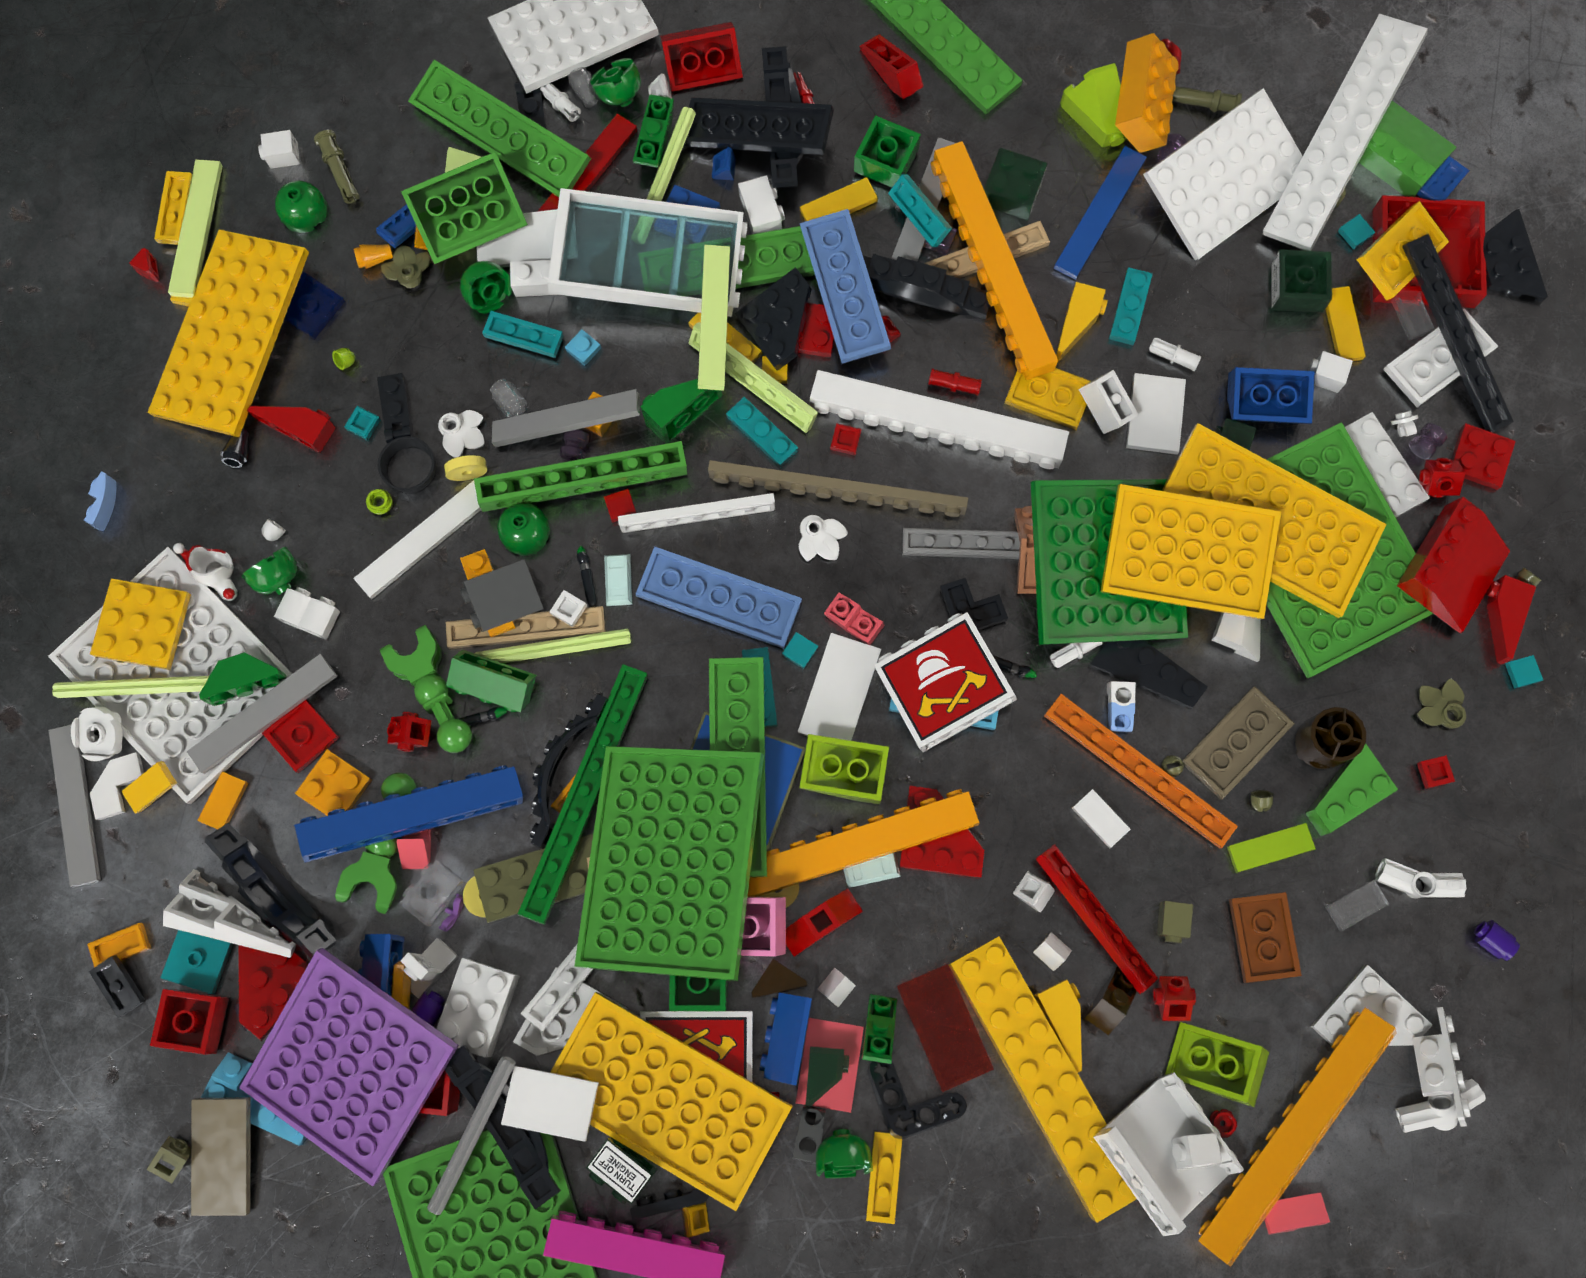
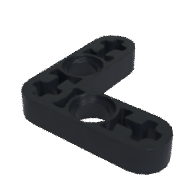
[867,1061,967,1139]

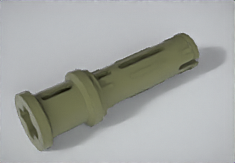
[1173,86,1242,113]
[314,130,360,204]

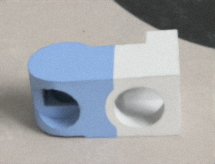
[1107,681,1136,732]

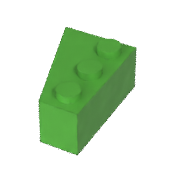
[1305,743,1398,836]

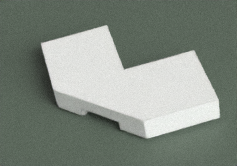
[90,752,144,820]

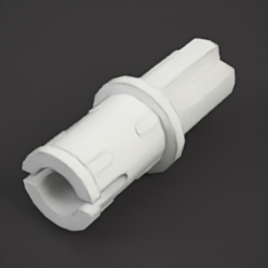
[540,83,581,122]
[1149,338,1201,371]
[1050,642,1102,668]

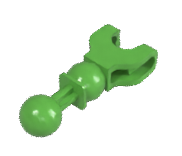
[380,625,472,753]
[335,773,416,914]

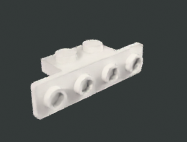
[1412,1007,1471,1127]

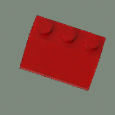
[660,22,743,92]

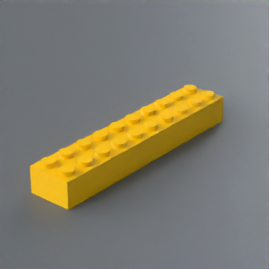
[948,936,1137,1223]

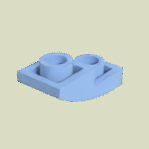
[83,471,117,532]

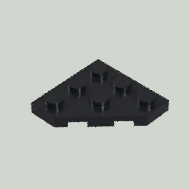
[735,267,812,371]

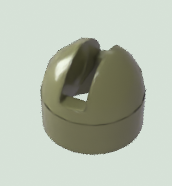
[1516,567,1542,586]
[1160,755,1184,778]
[1251,790,1274,812]

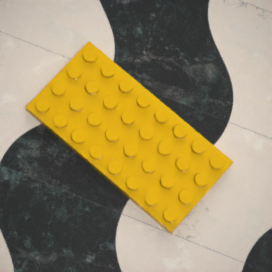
[147,230,309,437]
[1162,423,1387,618]
[550,992,792,1211]

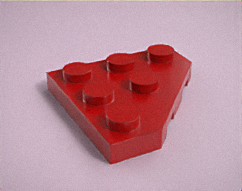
[899,786,984,878]
[238,945,308,1042]

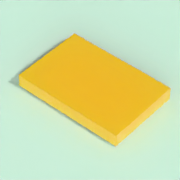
[1004,368,1091,430]

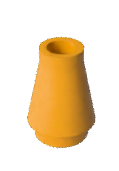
[353,244,393,269]

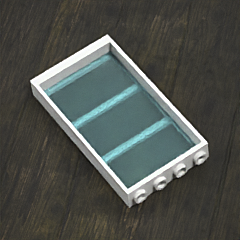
[548,188,747,317]

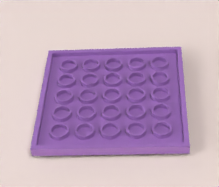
[239,948,459,1187]

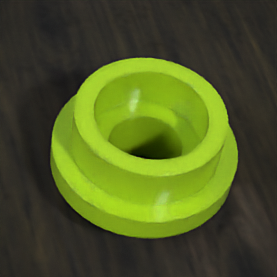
[366,489,393,515]

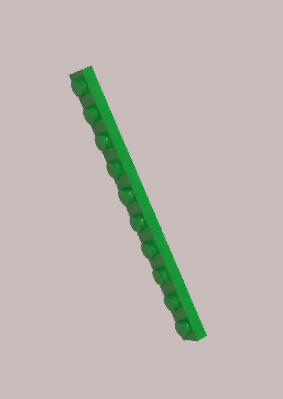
[518,664,648,925]

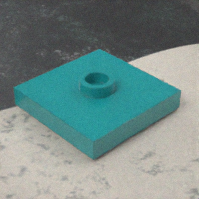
[160,930,233,994]

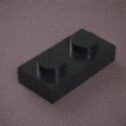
[89,955,145,1018]

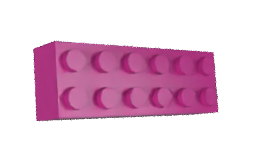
[543,1211,725,1278]

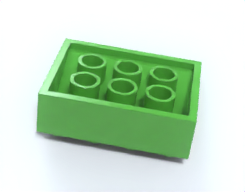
[1359,101,1457,197]
[401,152,528,264]

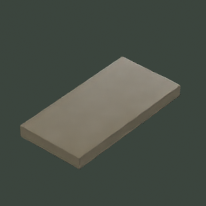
[1182,686,1295,800]
[191,1097,250,1216]

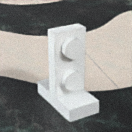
[401,938,459,998]

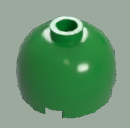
[590,58,641,107]
[275,180,328,233]
[460,261,512,314]
[497,503,551,556]
[241,546,297,595]
[816,1129,873,1178]

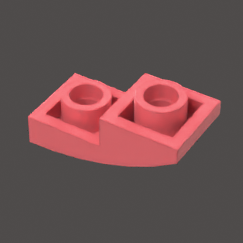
[824,593,885,645]
[1264,1192,1330,1234]

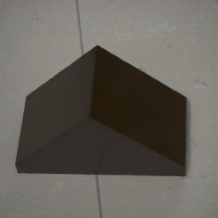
[751,959,807,998]

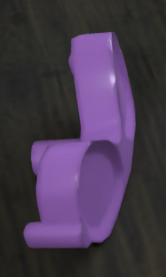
[439,893,464,932]

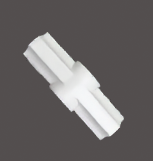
[1375,858,1467,899]
[1395,1079,1485,1133]

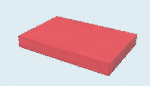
[795,1018,864,1113]

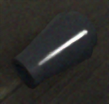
[220,429,249,468]

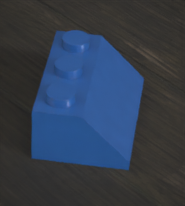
[1227,367,1315,424]
[358,934,405,996]
[759,992,812,1085]

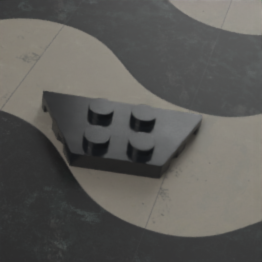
[1483,209,1548,302]

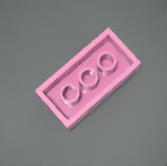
[741,897,786,956]

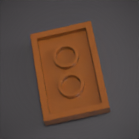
[1229,892,1302,983]

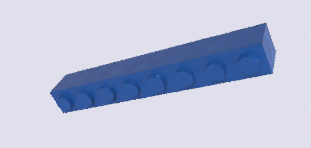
[294,765,523,863]

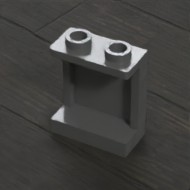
[460,560,544,632]

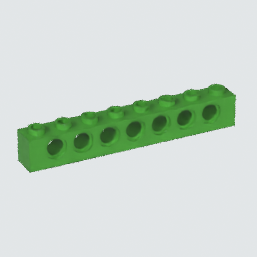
[474,441,687,512]

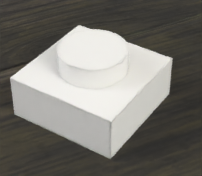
[550,590,587,627]

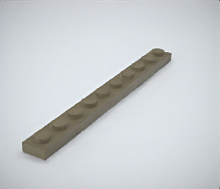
[708,460,968,517]

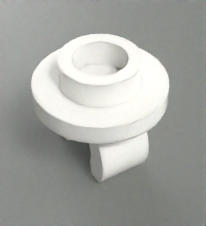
[1391,411,1418,437]

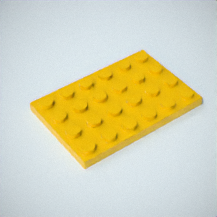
[1101,484,1281,619]

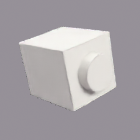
[258,130,300,169]
[1308,351,1353,393]
[1172,1133,1222,1169]

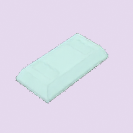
[604,554,633,606]
[843,853,901,888]

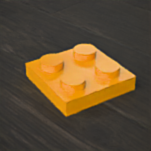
[295,749,372,816]

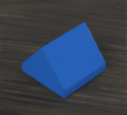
[712,147,736,180]

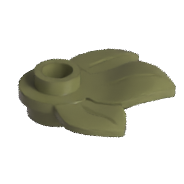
[381,246,430,288]
[1417,678,1466,729]

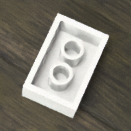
[436,958,520,1058]

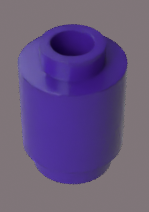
[1474,920,1520,961]
[411,990,445,1026]

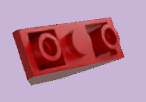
[786,888,863,957]

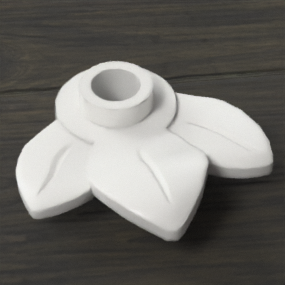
[438,410,485,458]
[799,515,848,561]

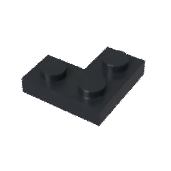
[940,578,1008,630]

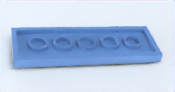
[800,209,891,364]
[636,546,802,649]

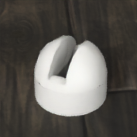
[261,518,286,541]

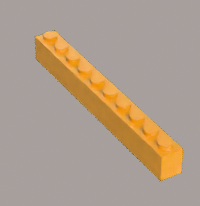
[931,141,1058,381]
[748,789,979,897]
[1198,1007,1397,1267]

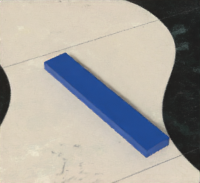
[1054,146,1147,280]

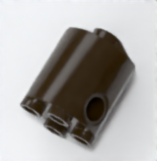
[1295,707,1366,770]

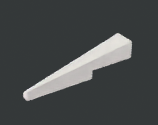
[1211,613,1261,662]
[163,869,296,958]

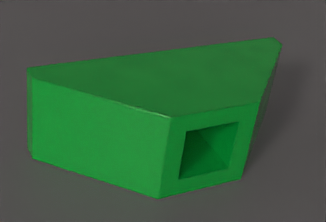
[633,94,674,168]
[199,652,287,706]
[861,994,897,1064]

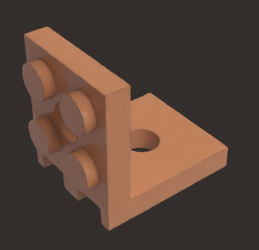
[1014,506,1036,594]

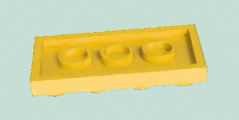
[1356,201,1449,300]

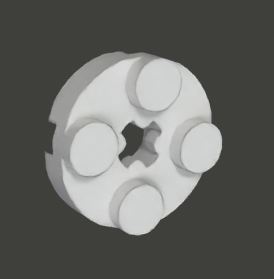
[71,707,123,761]

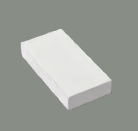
[1072,789,1131,849]

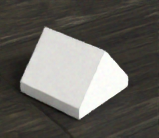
[648,73,672,98]
[1033,932,1072,971]
[817,968,856,1007]

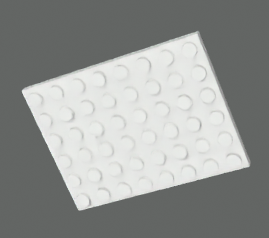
[48,547,293,805]

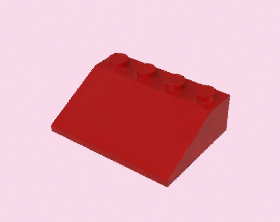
[1397,497,1510,633]

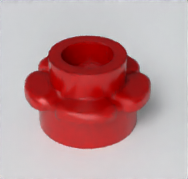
[1209,1109,1237,1138]

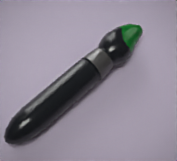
[577,546,596,607]
[992,655,1037,678]
[458,707,507,726]

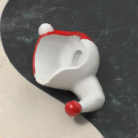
[173,543,238,601]

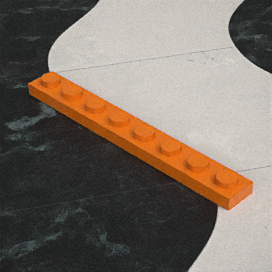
[1044,694,1238,849]

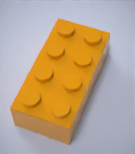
[1115,33,1178,153]

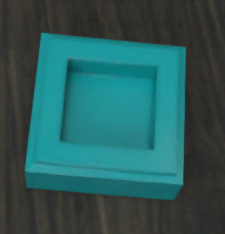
[1338,214,1376,250]
[344,406,381,441]
[782,632,818,669]
[1505,655,1543,689]

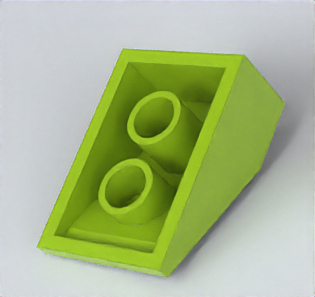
[799,734,889,805]
[1165,1022,1269,1107]

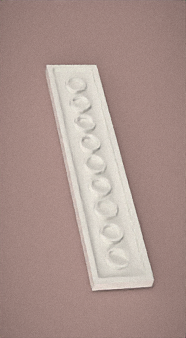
[1263,14,1428,252]

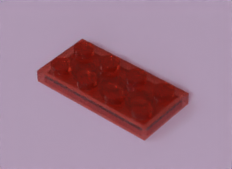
[896,964,994,1092]

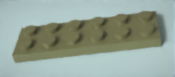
[473,834,593,923]

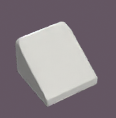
[1013,871,1055,912]

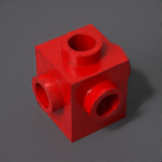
[1419,458,1466,498]
[387,712,432,752]
[1153,976,1196,1021]

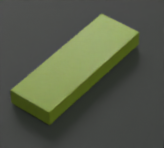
[1227,823,1316,873]

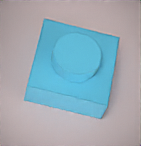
[565,329,602,366]
[212,1052,253,1092]

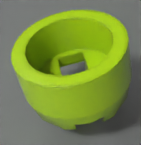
[332,348,355,370]

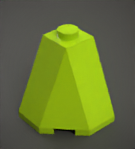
[1060,63,1127,148]

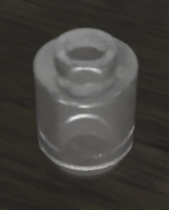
[490,379,527,417]

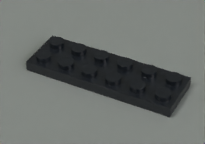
[684,97,834,155]

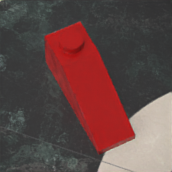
[859,34,923,99]
[247,406,336,453]
[1487,575,1536,665]

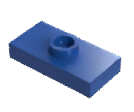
[1417,156,1470,201]
[376,204,416,248]

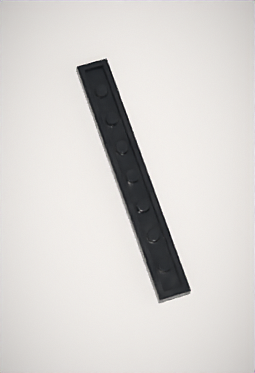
[1402,234,1514,432]

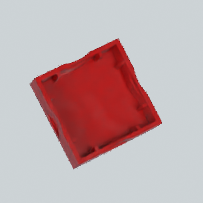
[1372,195,1487,308]

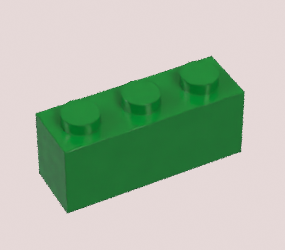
[446,649,536,713]

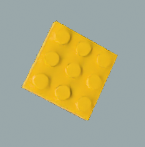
[90,578,191,670]

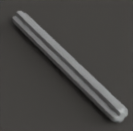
[427,1056,515,1215]

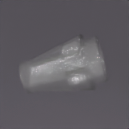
[568,67,598,107]

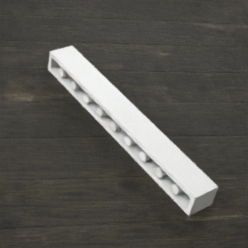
[810,370,1069,469]

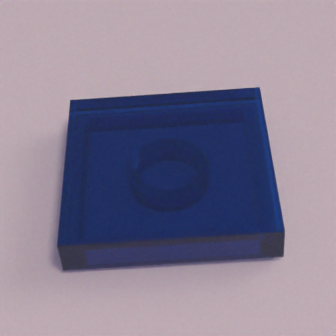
[284,272,345,340]

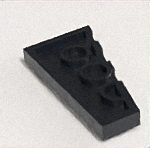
[1088,640,1208,710]

